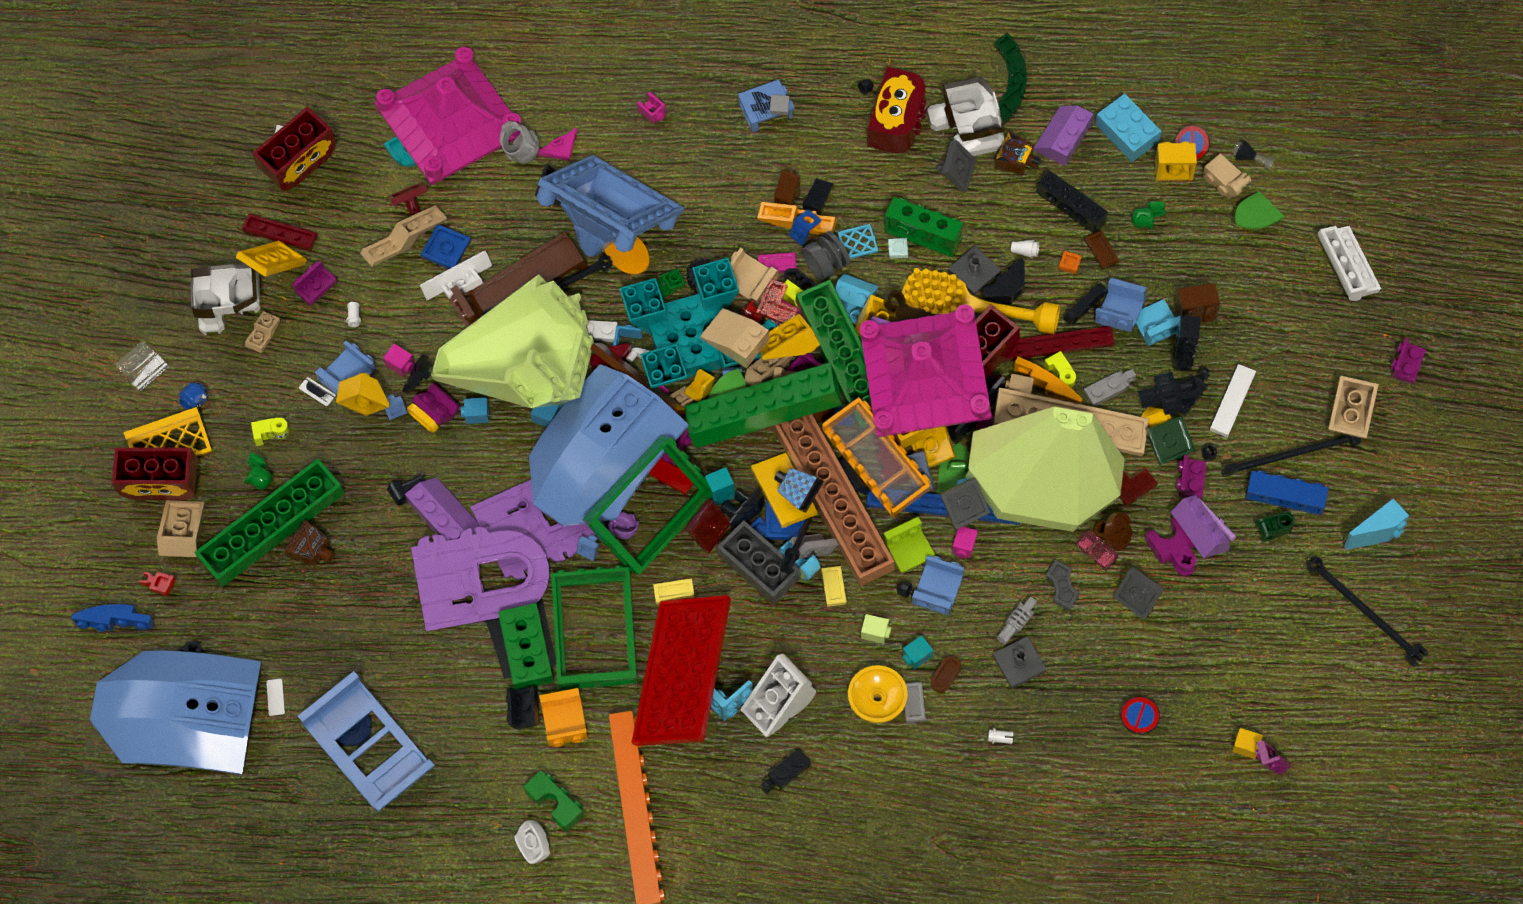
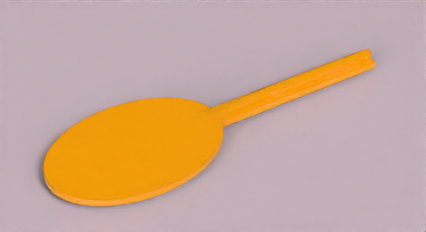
[604,237,650,275]

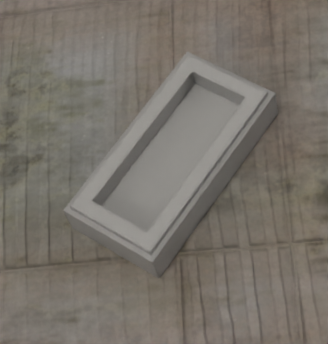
[904,682,926,723]

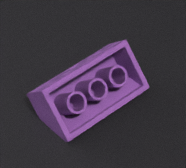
[405,478,479,541]

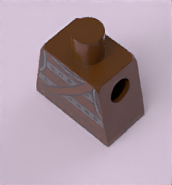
[284,520,335,566]

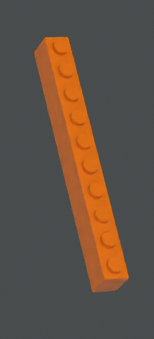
[609,711,665,904]

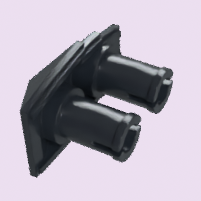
[721,489,766,530]

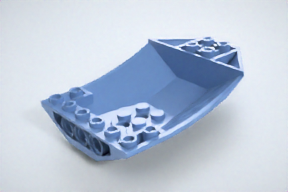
[529,364,689,527]
[90,650,261,775]

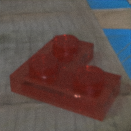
[756,278,798,324]
[1119,469,1158,507]

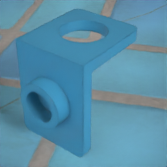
[613,325,643,346]

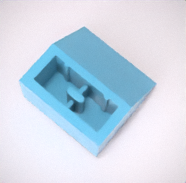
[835,274,879,324]

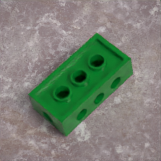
[885,197,963,258]
[498,603,554,690]

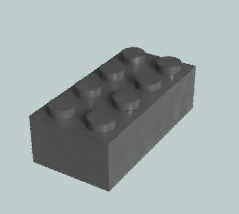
[717,521,801,605]

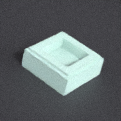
[888,238,908,259]

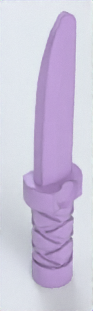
[1199,498,1237,541]

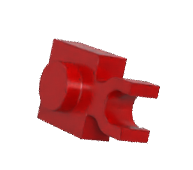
[139,571,176,596]

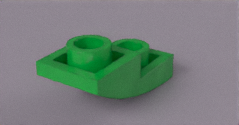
[657,269,686,299]

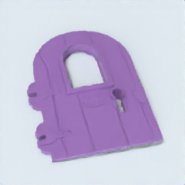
[470,480,607,580]
[411,526,549,631]

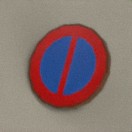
[1175,125,1210,161]

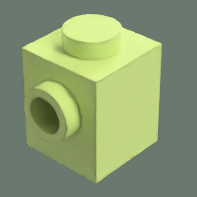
[861,614,892,644]

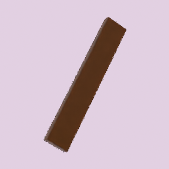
[590,343,686,416]

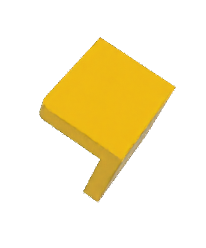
[684,369,715,402]
[1232,728,1263,759]

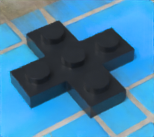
[1138,372,1199,415]

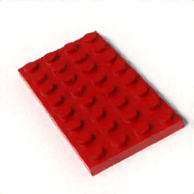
[631,595,731,746]

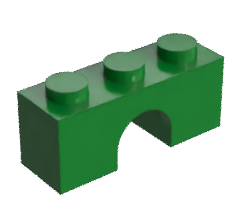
[523,770,584,833]

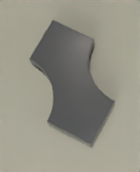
[1045,559,1080,612]

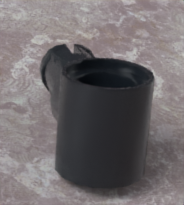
[387,474,426,506]

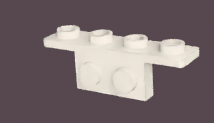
[420,251,492,300]

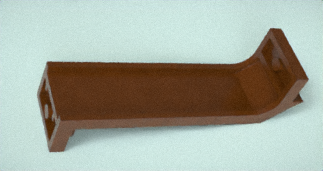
[449,231,588,328]

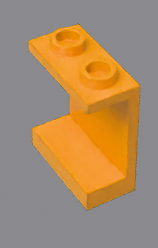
[539,688,588,747]

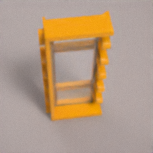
[822,397,931,518]

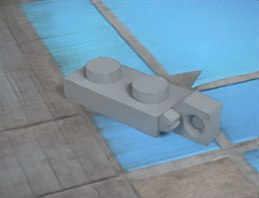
[1083,369,1136,407]

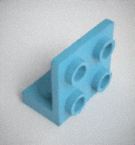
[1135,300,1180,346]
[711,680,753,721]

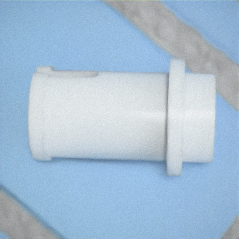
[346,302,361,327]
[988,728,1013,744]

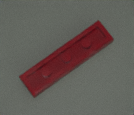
[242,213,318,252]

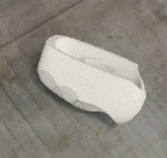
[514,820,550,864]

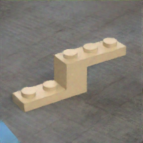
[360,205,447,267]

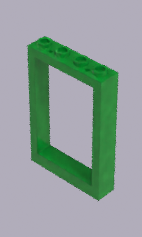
[582,436,712,575]
[551,565,638,690]

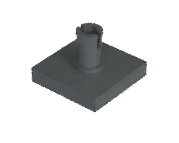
[938,140,976,192]
[948,246,1001,296]
[939,477,991,530]
[1114,567,1164,620]
[993,636,1047,689]

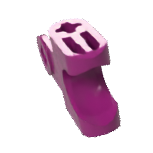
[1145,517,1196,576]

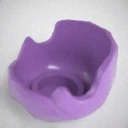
[608,512,639,540]

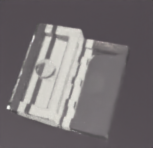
[115,340,169,391]

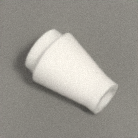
[1011,240,1039,258]

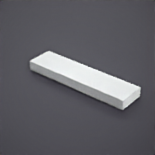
[1210,364,1256,438]

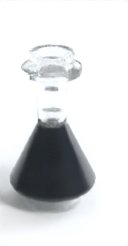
[1232,140,1275,170]

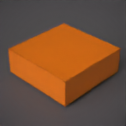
[1058,251,1082,274]

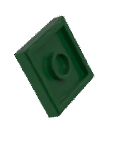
[1146,415,1195,465]

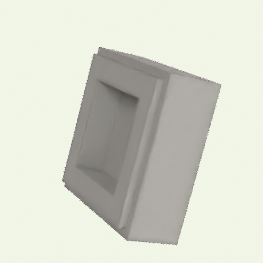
[770,95,790,115]

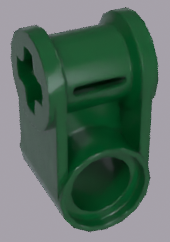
[1255,512,1295,542]

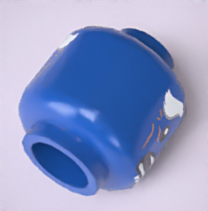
[179,382,207,410]

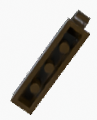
[884,291,939,322]

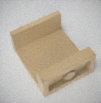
[730,247,780,306]

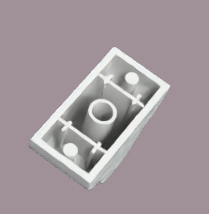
[740,654,816,737]

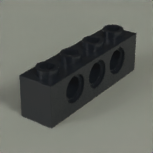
[1036,170,1108,234]
[1173,316,1200,371]

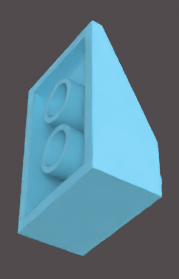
[1344,499,1409,550]

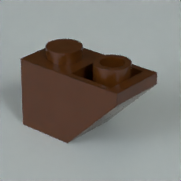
[774,170,801,205]

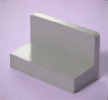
[790,534,838,559]

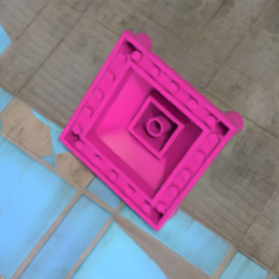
[374,47,521,186]
[860,304,992,438]

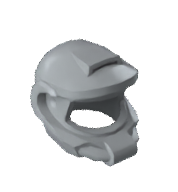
[500,120,539,164]

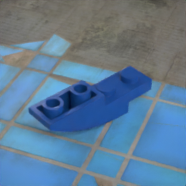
[71,604,155,632]

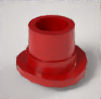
[741,300,764,323]

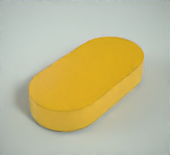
[407,403,439,433]

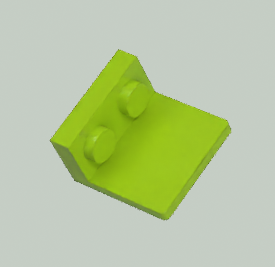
[883,517,935,573]

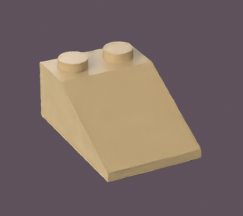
[700,309,769,368]
[1328,376,1379,439]
[157,500,205,557]

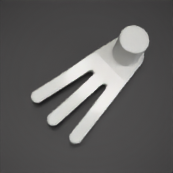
[626,348,649,362]

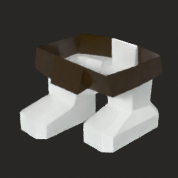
[927,76,1005,156]
[190,263,261,335]

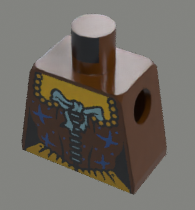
[995,132,1041,175]

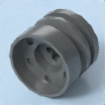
[802,231,850,281]

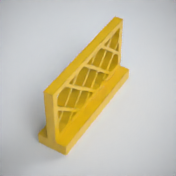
[124,407,212,457]

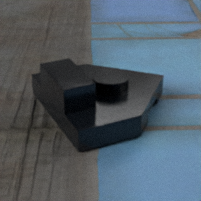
[402,354,434,394]

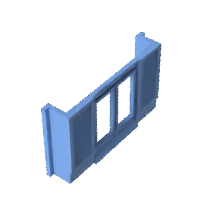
[298,671,435,813]

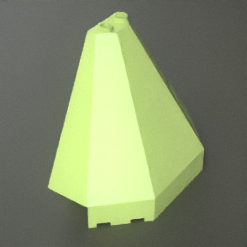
[431,274,594,408]
[965,407,1125,532]

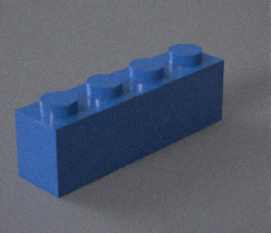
[1245,471,1329,516]

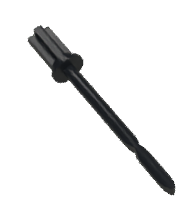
[780,505,817,574]

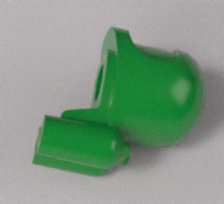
[1132,201,1166,230]
[244,452,272,490]

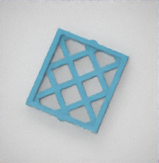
[838,224,878,259]

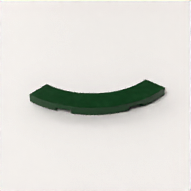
[994,33,1027,125]

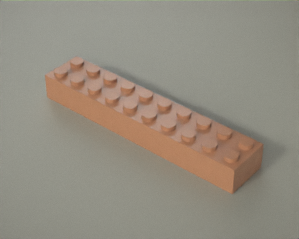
[772,414,895,587]

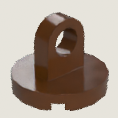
[1094,512,1132,551]

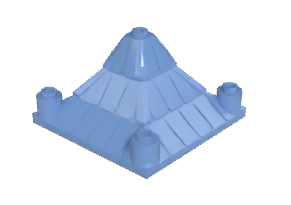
[536,155,684,257]

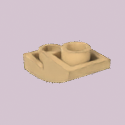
[245,311,280,353]

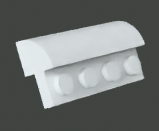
[1317,226,1381,301]

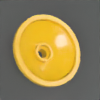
[848,665,908,723]

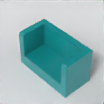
[705,467,735,507]

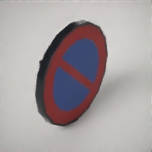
[1120,696,1160,735]

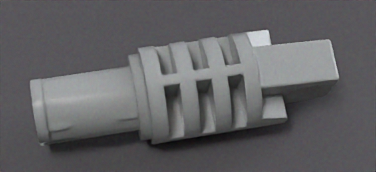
[997,597,1037,645]

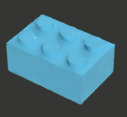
[1095,94,1161,162]

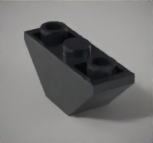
[982,258,1025,305]

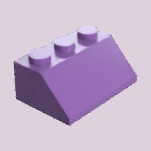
[1034,106,1093,167]
[1171,495,1230,558]

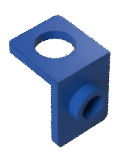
[789,210,821,246]

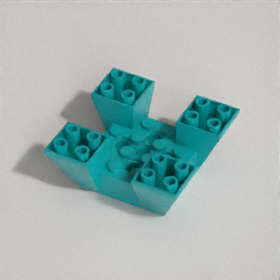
[619,258,761,389]

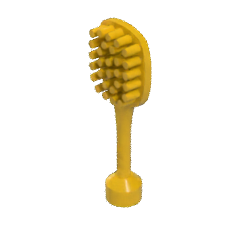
[902,268,1060,334]

